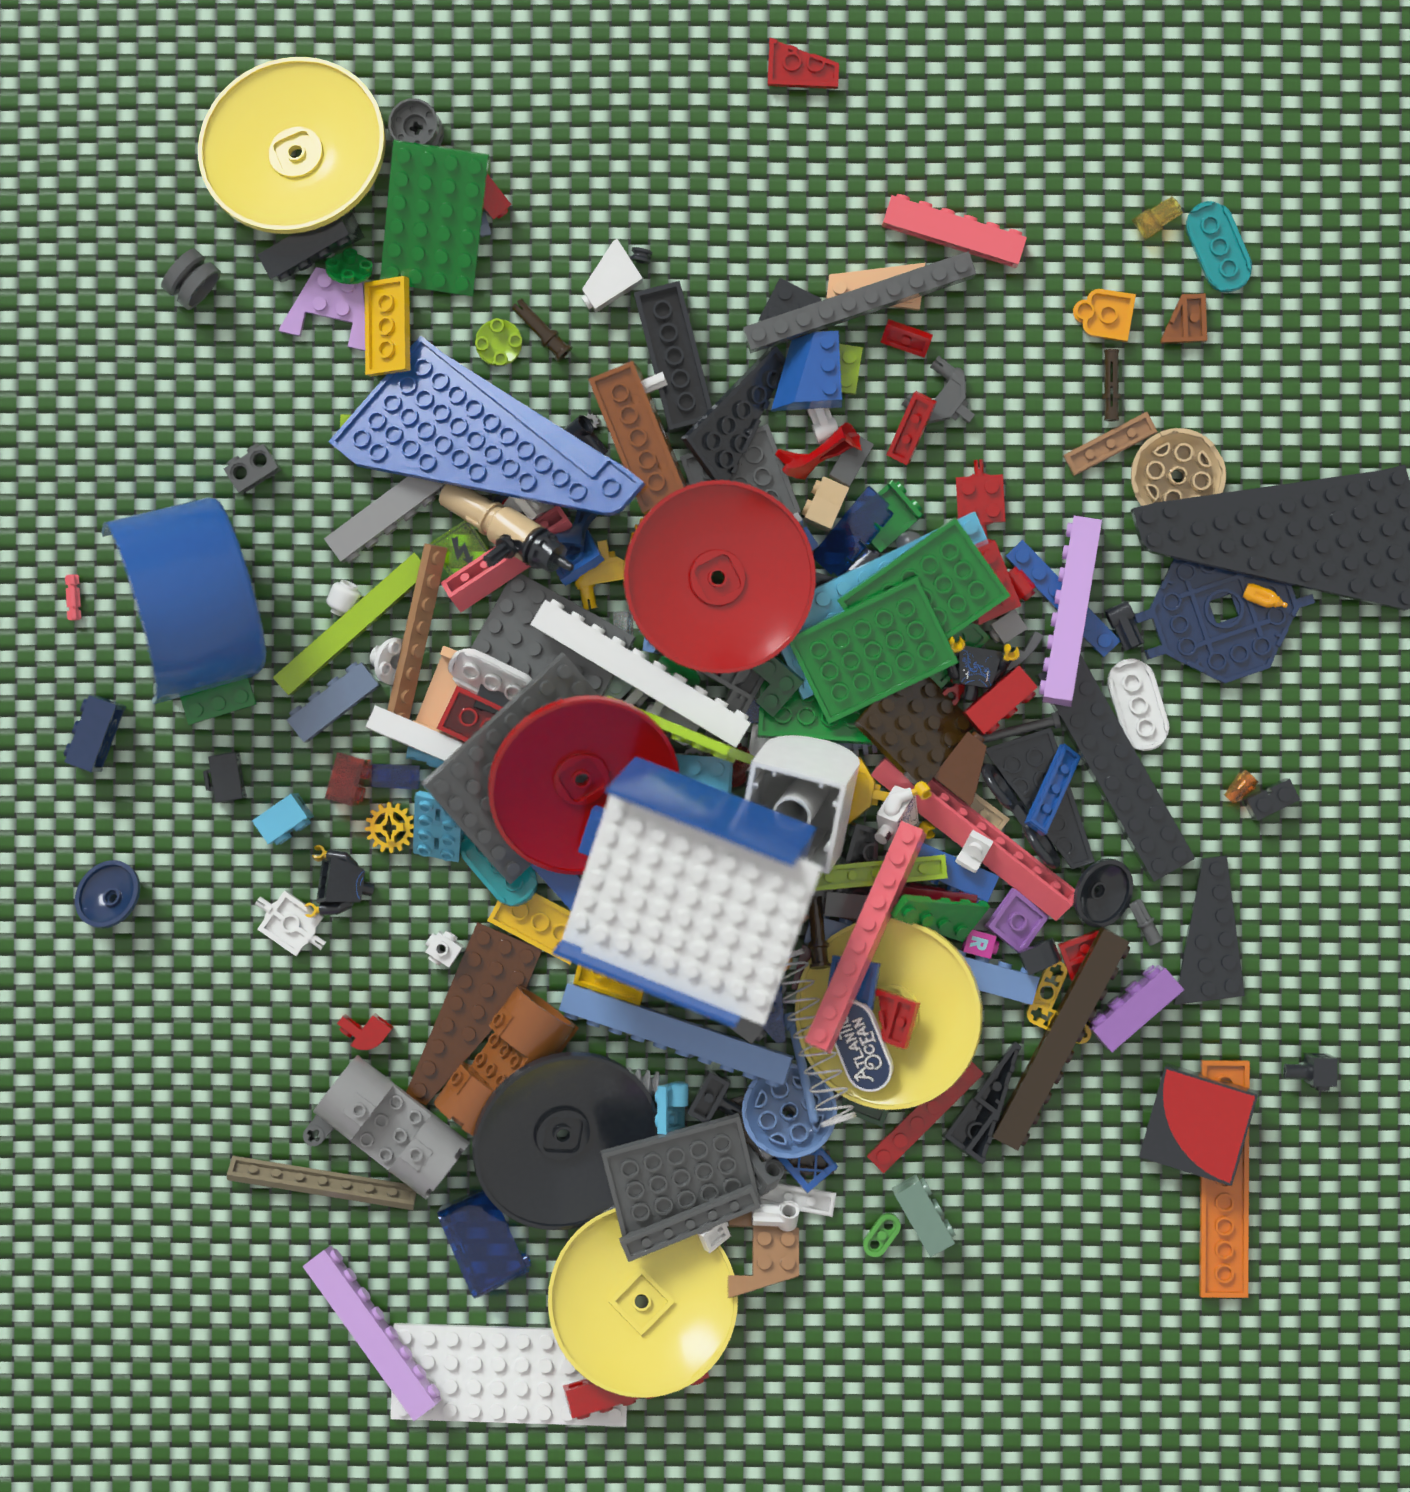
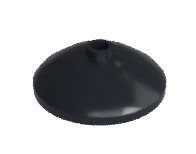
[1074,858,1133,928]

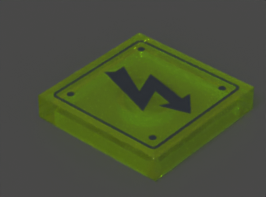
[429,520,489,576]

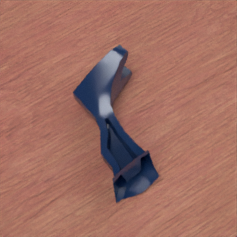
[555,510,599,556]

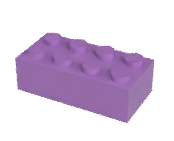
[1088,965,1184,1052]

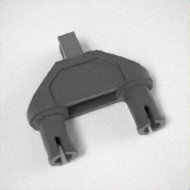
[901,356,975,424]

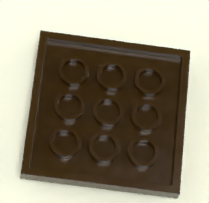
[854,677,973,786]

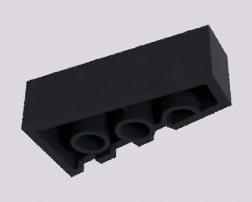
[258,212,365,282]
[832,822,878,922]

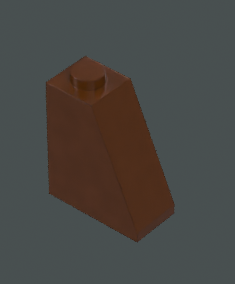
[933,731,987,806]

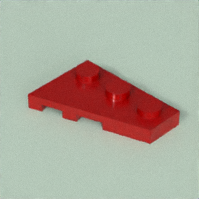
[768,37,839,89]

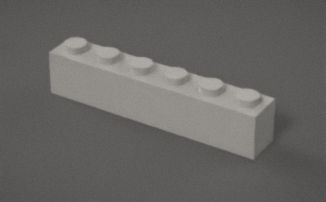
[324,477,446,563]

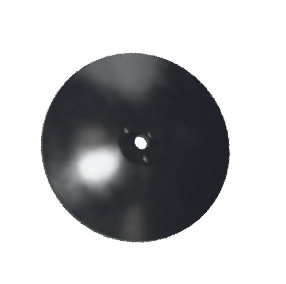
[472,1052,660,1230]

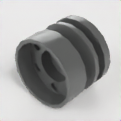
[388,98,444,147]

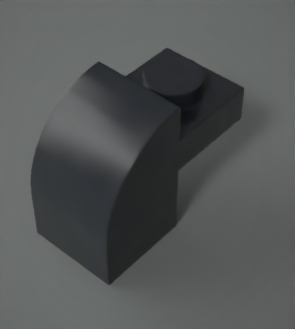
[1018,937,1062,975]

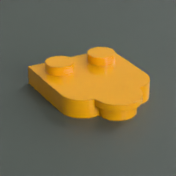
[1073,289,1136,342]

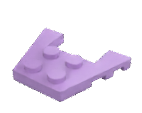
[279,267,365,351]

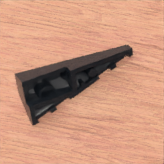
[942,1042,1021,1165]

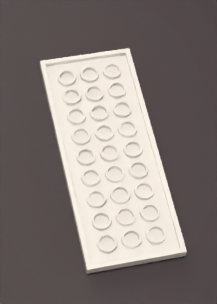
[391,1323,627,1427]

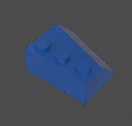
[771,331,842,411]

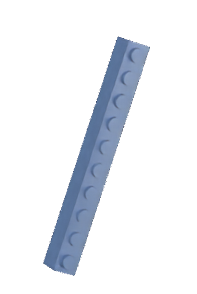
[803,915,1040,1005]
[559,982,794,1087]

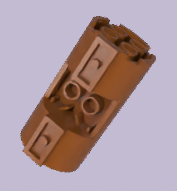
[434,986,578,1136]

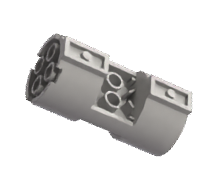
[313,1055,470,1199]

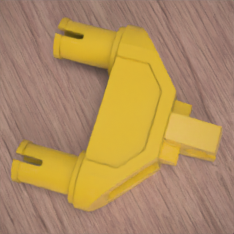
[575,540,625,610]
[848,757,890,824]

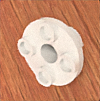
[370,638,403,685]

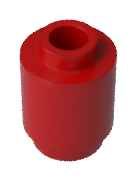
[1008,566,1036,602]

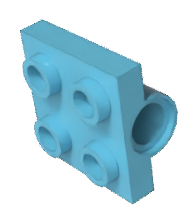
[655,1081,688,1134]

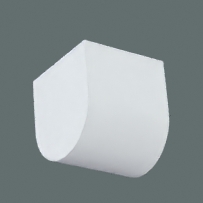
[745,735,860,874]

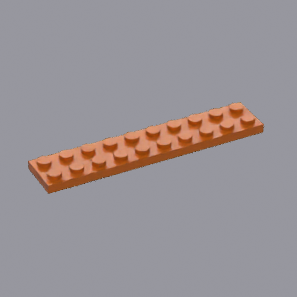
[1199,1060,1250,1298]

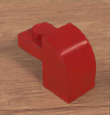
[337,1013,394,1050]

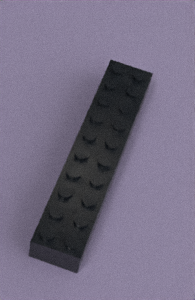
[1035,654,1195,882]

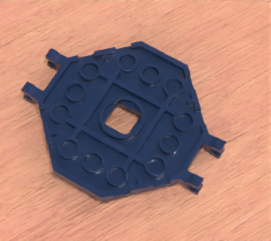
[1134,558,1315,684]

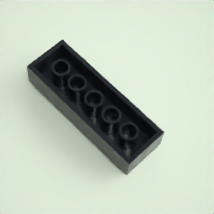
[634,281,712,433]

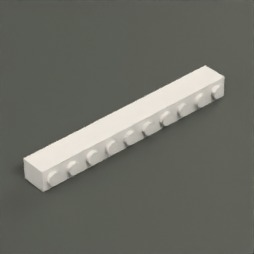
[531,599,751,748]

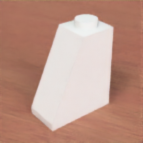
[581,239,643,312]

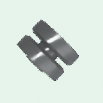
[161,248,221,310]

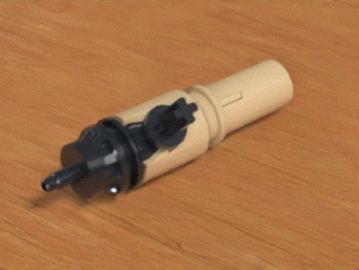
[439,484,574,573]

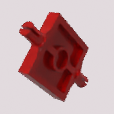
[956,459,1005,539]

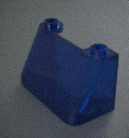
[437,1188,532,1299]

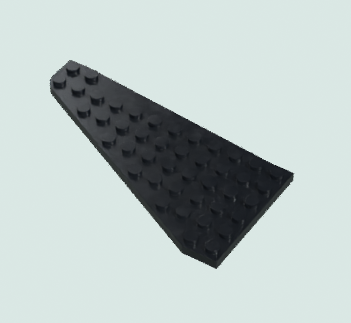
[1131,465,1410,611]

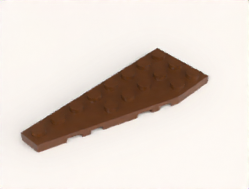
[406,922,542,1105]

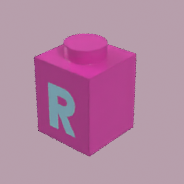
[961,930,999,959]

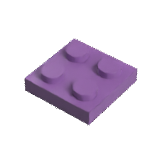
[985,888,1049,953]

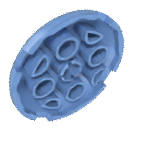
[742,1063,837,1159]

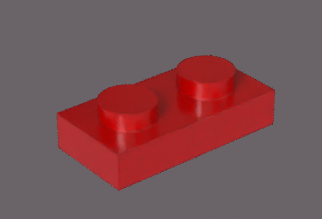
[880,319,933,358]

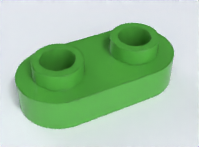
[863,1213,901,1257]

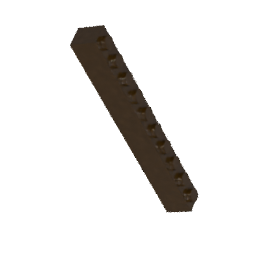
[992,926,1130,1151]

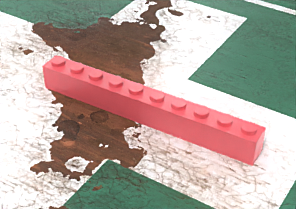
[871,756,1075,921]
[804,821,927,1054]

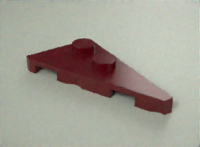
[899,882,977,903]

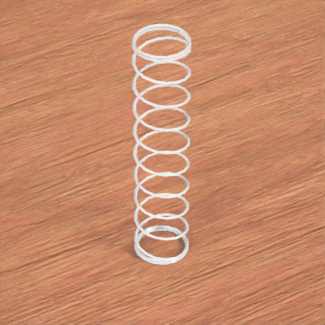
[780,949,856,1127]

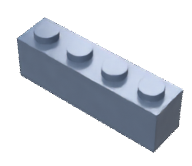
[287,662,381,743]

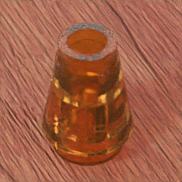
[1224,769,1259,804]

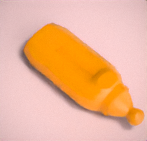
[1243,583,1288,608]

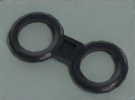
[981,763,1060,869]

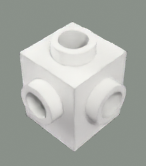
[425,930,464,967]

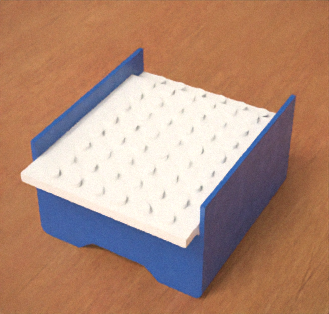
[552,757,823,1028]

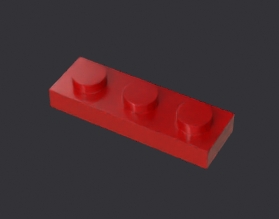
[886,391,937,465]

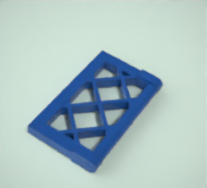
[776,1113,838,1194]

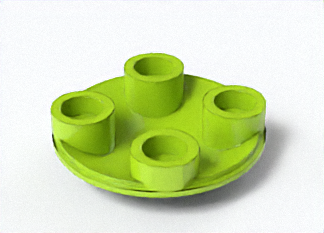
[475,318,522,366]

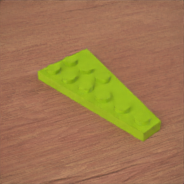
[607,696,755,765]

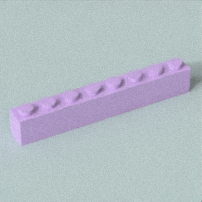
[1039,516,1102,707]
[303,1246,442,1421]

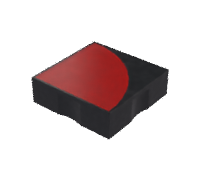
[1139,1063,1259,1186]

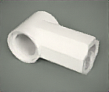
[807,408,839,445]
[752,1201,800,1232]

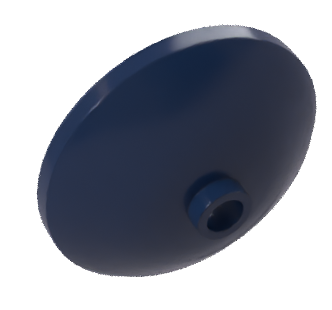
[75,860,140,928]

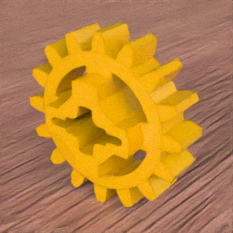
[365,802,414,853]

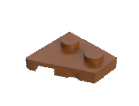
[1160,293,1207,344]

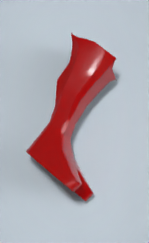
[775,422,862,480]

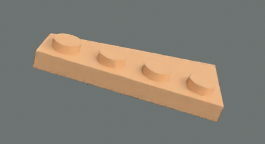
[826,263,925,311]

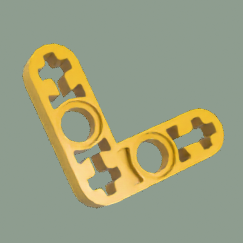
[1026,961,1091,1044]

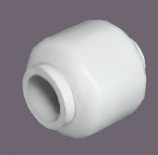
[326,580,361,616]

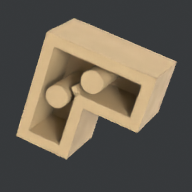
[802,476,849,533]

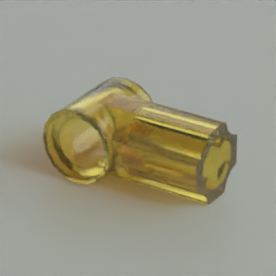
[1132,196,1183,240]

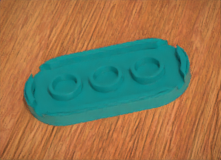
[1186,201,1252,293]
[461,834,538,907]

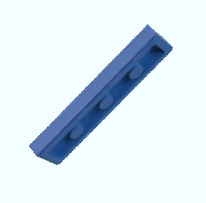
[1024,743,1081,836]

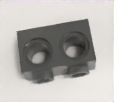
[224,443,282,495]

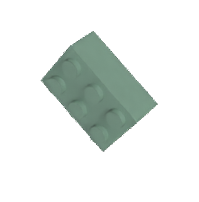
[892,1174,956,1258]

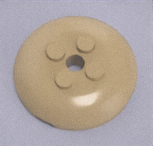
[1131,428,1226,506]

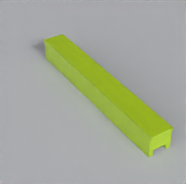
[273,552,421,695]

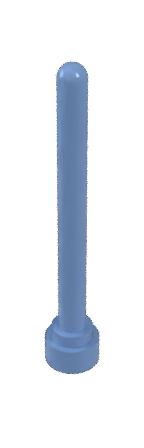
[782,1012,819,1123]

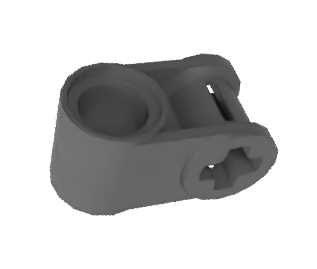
[303,1115,334,1146]

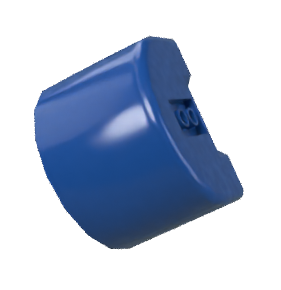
[101,498,266,705]

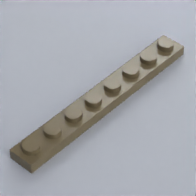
[227,1156,417,1210]

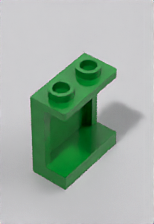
[848,480,923,553]

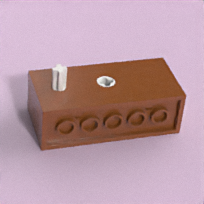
[588,361,687,515]

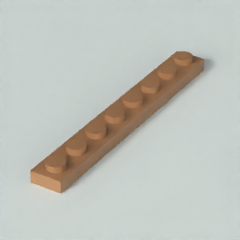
[387,543,448,719]

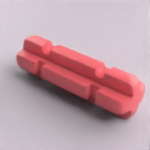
[65,574,82,621]

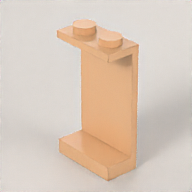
[413,646,459,740]

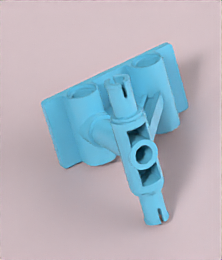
[406,746,464,862]

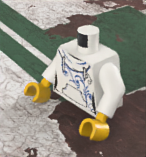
[875,781,935,844]

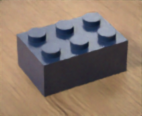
[64,695,126,772]

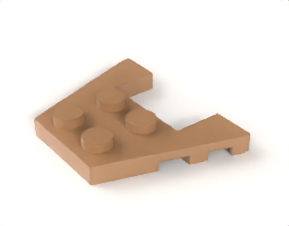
[727,1211,799,1298]

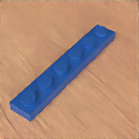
[1005,540,1120,657]

